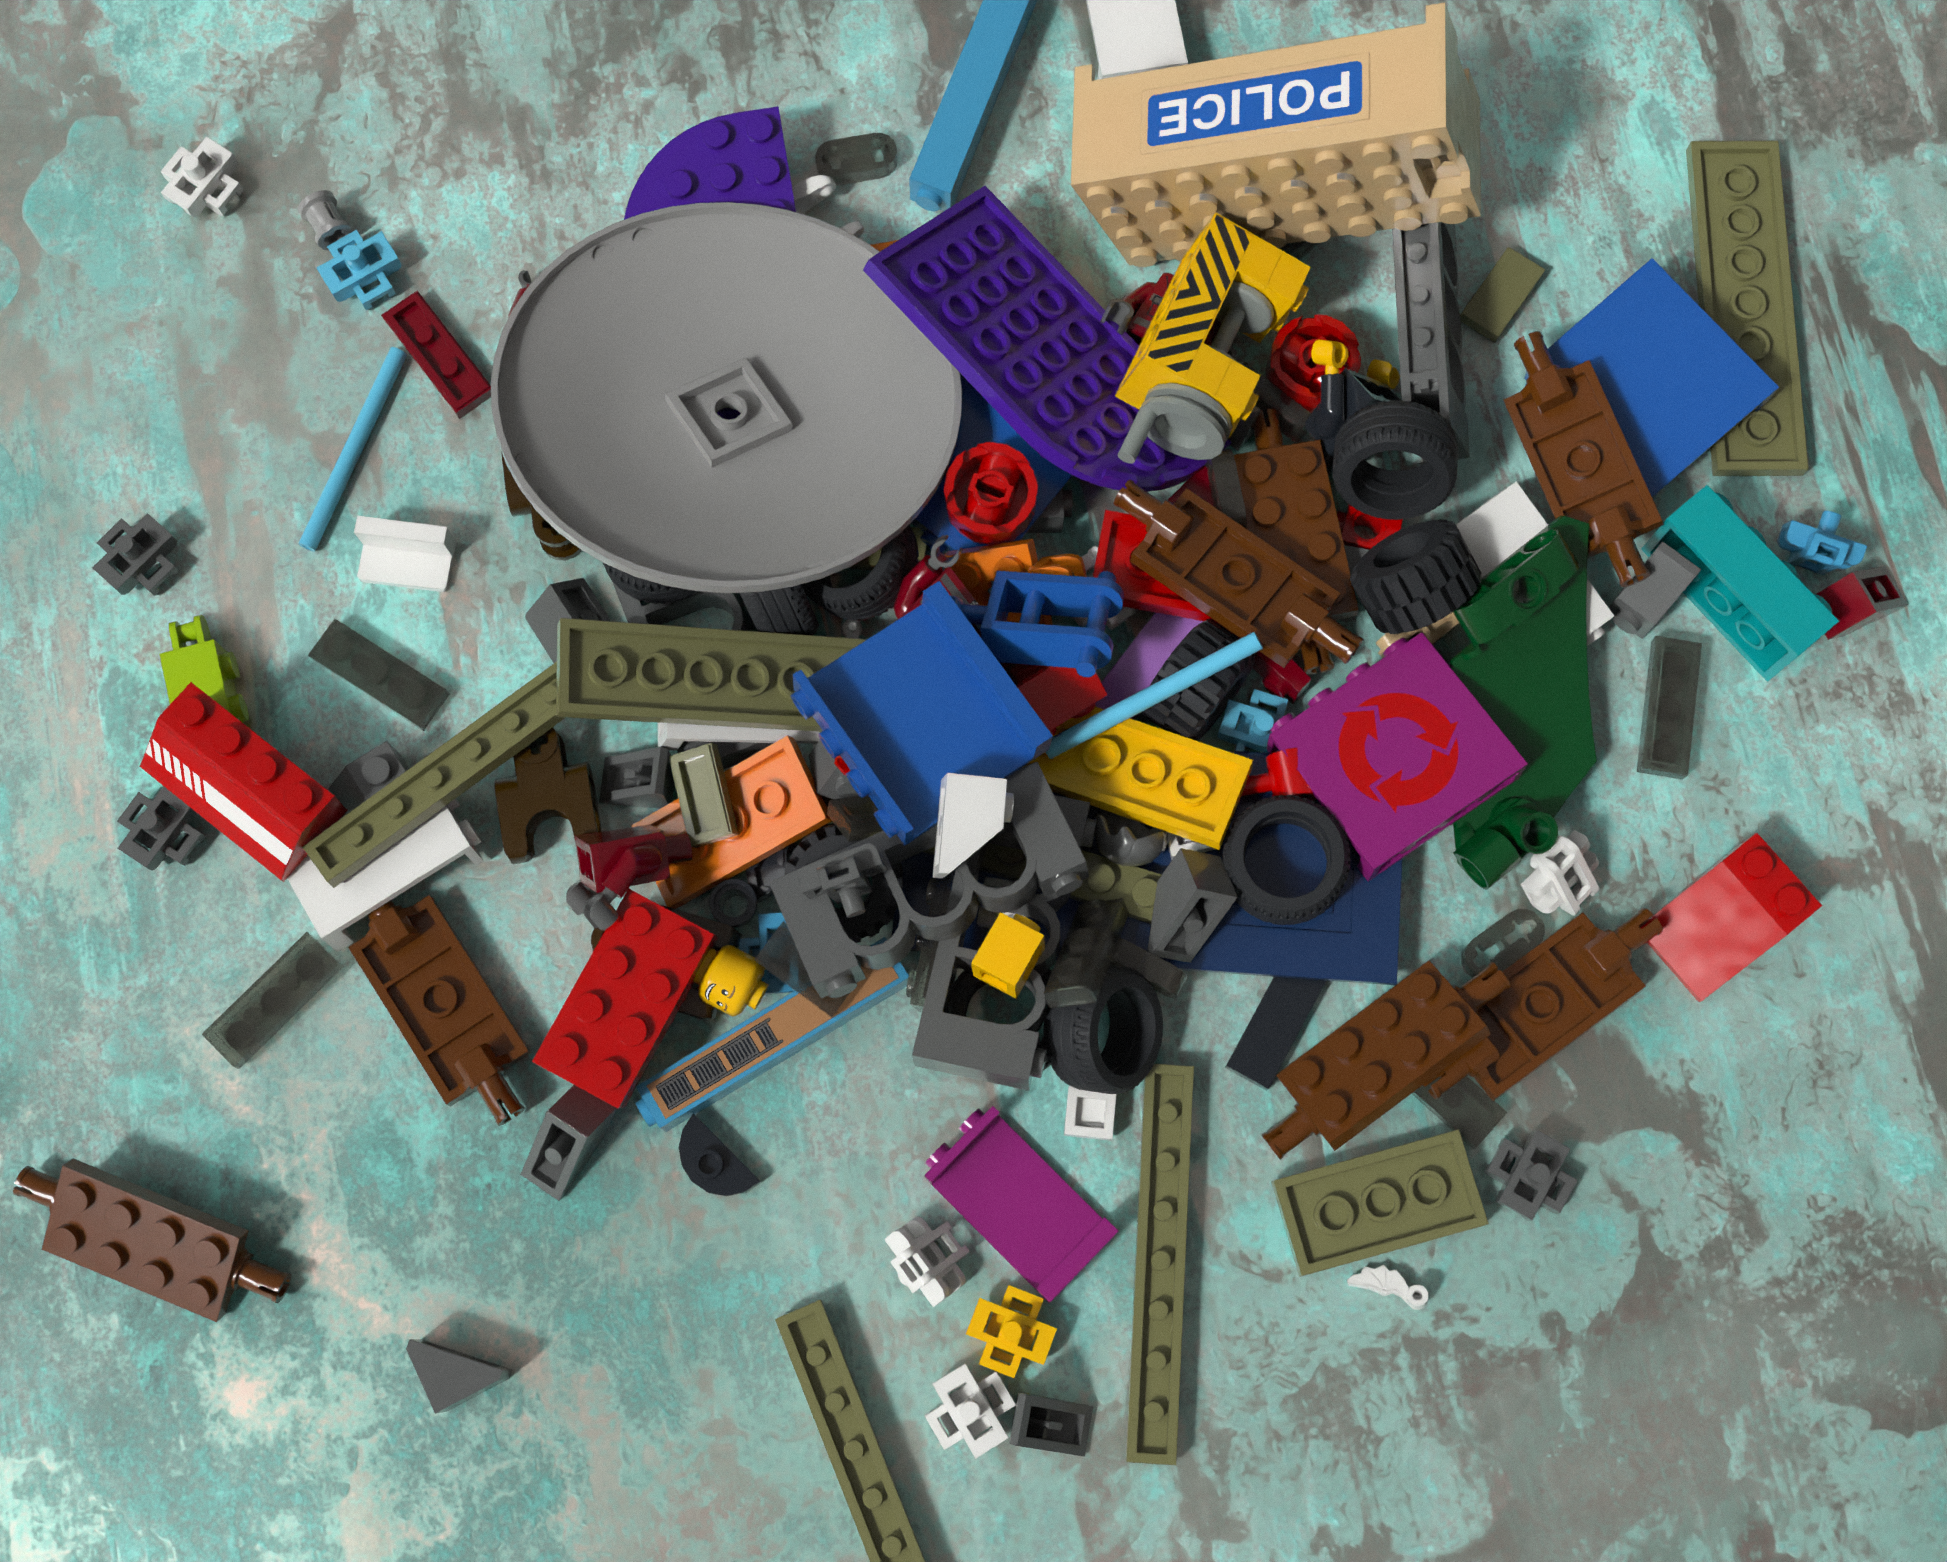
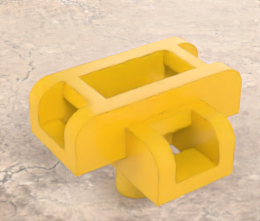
[966,1285,1057,1378]

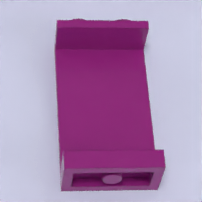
[924,1106,1118,1303]

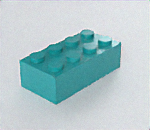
[1641,484,1839,682]

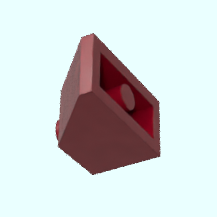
[1816,566,1908,640]

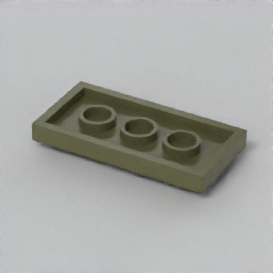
[1271,1129,1489,1277]

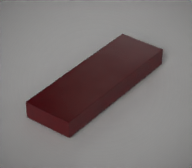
[381,290,491,419]

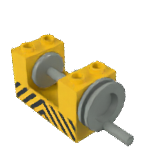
[1115,212,1311,464]

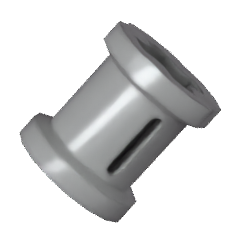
[298,190,354,250]

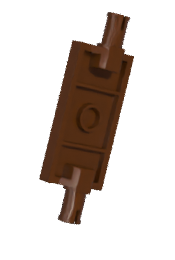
[1503,331,1664,587]
[1228,409,1359,675]
[1113,479,1364,668]
[348,895,532,1126]
[1423,908,1663,1102]
[1261,960,1512,1160]
[13,1158,292,1322]

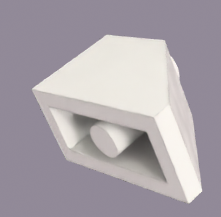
[933,773,1014,878]

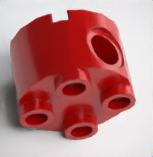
[1264,314,1361,420]
[944,442,1038,545]

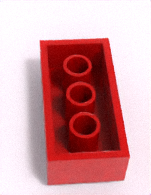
[532,889,719,1109]

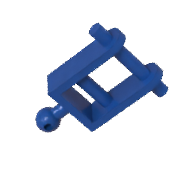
[950,571,1124,677]

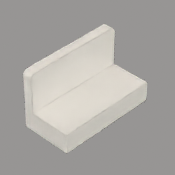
[354,516,457,592]

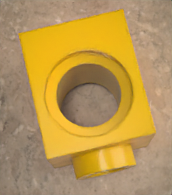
[971,912,1045,999]

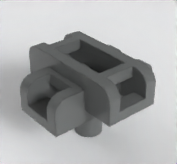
[92,513,180,596]
[117,786,207,871]
[797,843,887,918]
[1484,1130,1577,1221]

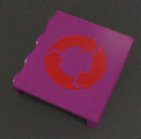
[1266,632,1528,882]

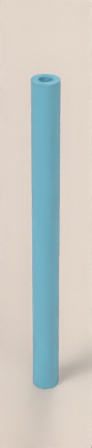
[298,347,407,552]
[1046,632,1263,759]

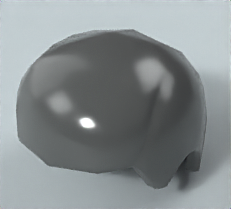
[1095,810,1168,866]

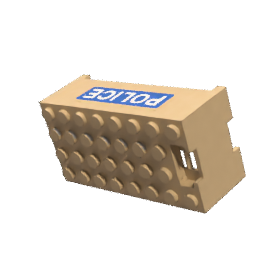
[1071,2,1481,267]

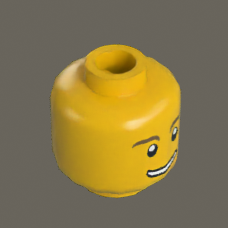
[693,945,769,1016]

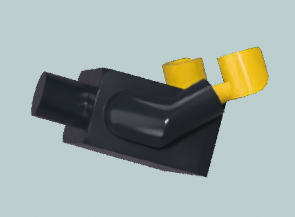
[1305,339,1402,471]

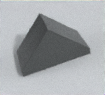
[599,747,675,809]
[406,1339,512,1414]
[1009,1391,1093,1457]

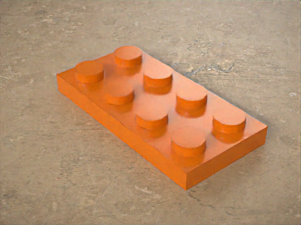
[631,735,833,909]

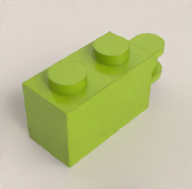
[159,614,249,723]

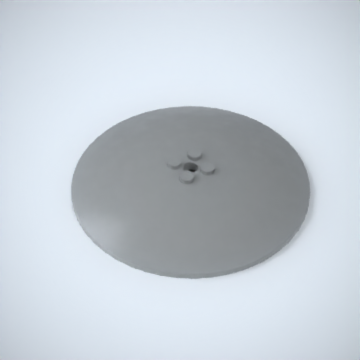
[491,202,962,593]

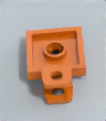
[944,539,1087,625]

